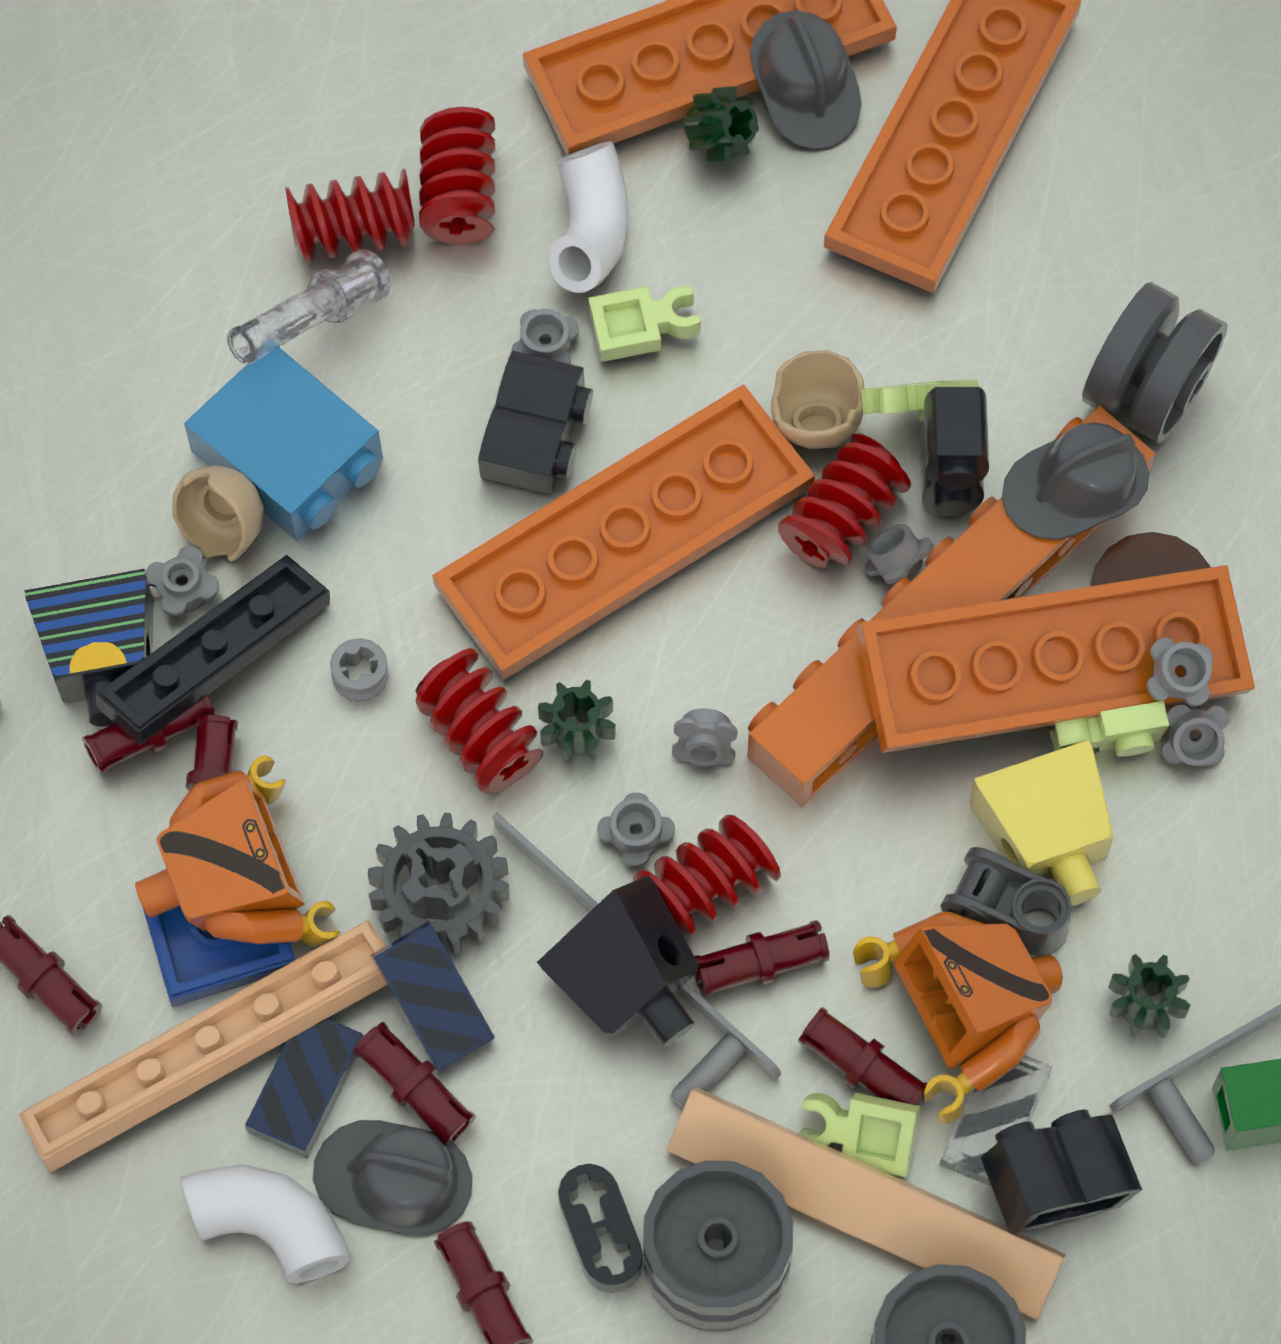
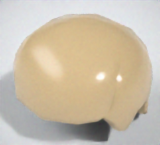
[771,350,865,450]
[172,466,264,562]

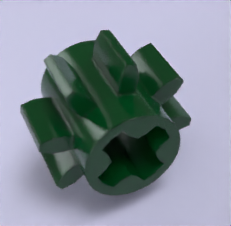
[683,86,759,163]
[538,680,616,763]
[1108,954,1190,1038]

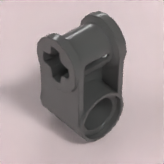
[940,847,1072,956]

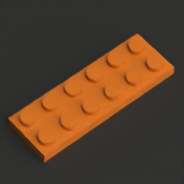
[523,0,897,155]
[824,0,1081,294]
[432,384,815,681]
[856,565,1255,753]

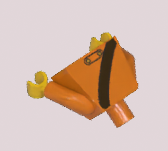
[135,755,340,948]
[853,911,1063,1123]

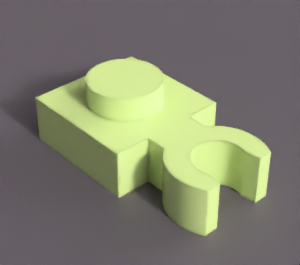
[588,286,701,362]
[861,379,978,421]
[1050,701,1169,757]
[799,1093,921,1177]

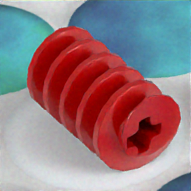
[419,107,495,245]
[285,169,415,263]
[778,433,911,569]
[415,648,543,794]
[633,815,781,937]

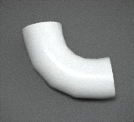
[547,141,628,293]
[180,1164,351,1283]

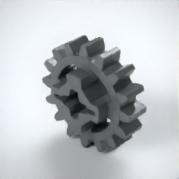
[367,812,510,954]

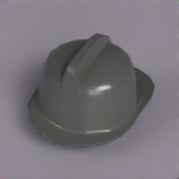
[750,10,862,150]
[1002,422,1149,540]
[313,1120,472,1235]

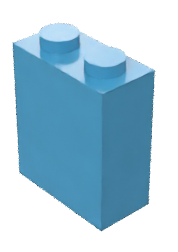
[184,341,383,541]

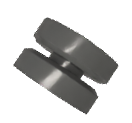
[1082,282,1228,444]
[643,1161,793,1330]
[870,1264,1026,1344]

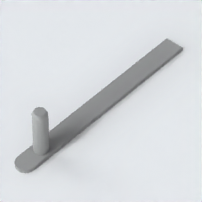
[492,812,782,1110]
[1109,1004,1281,1164]

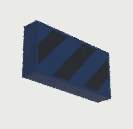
[370,922,495,1072]
[245,1018,364,1157]

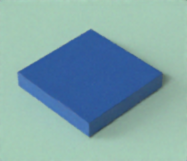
[137,881,296,1007]

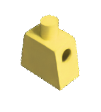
[969,740,1113,906]

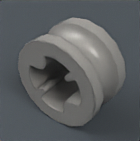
[330,638,389,702]

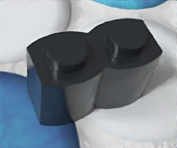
[478,350,593,495]
[920,387,989,516]
[980,1109,1143,1233]

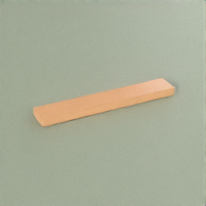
[18,919,387,1173]
[666,1087,1066,1320]

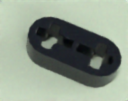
[558,1163,643,1293]

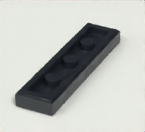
[96,555,330,745]

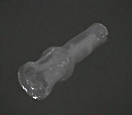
[227,249,391,365]

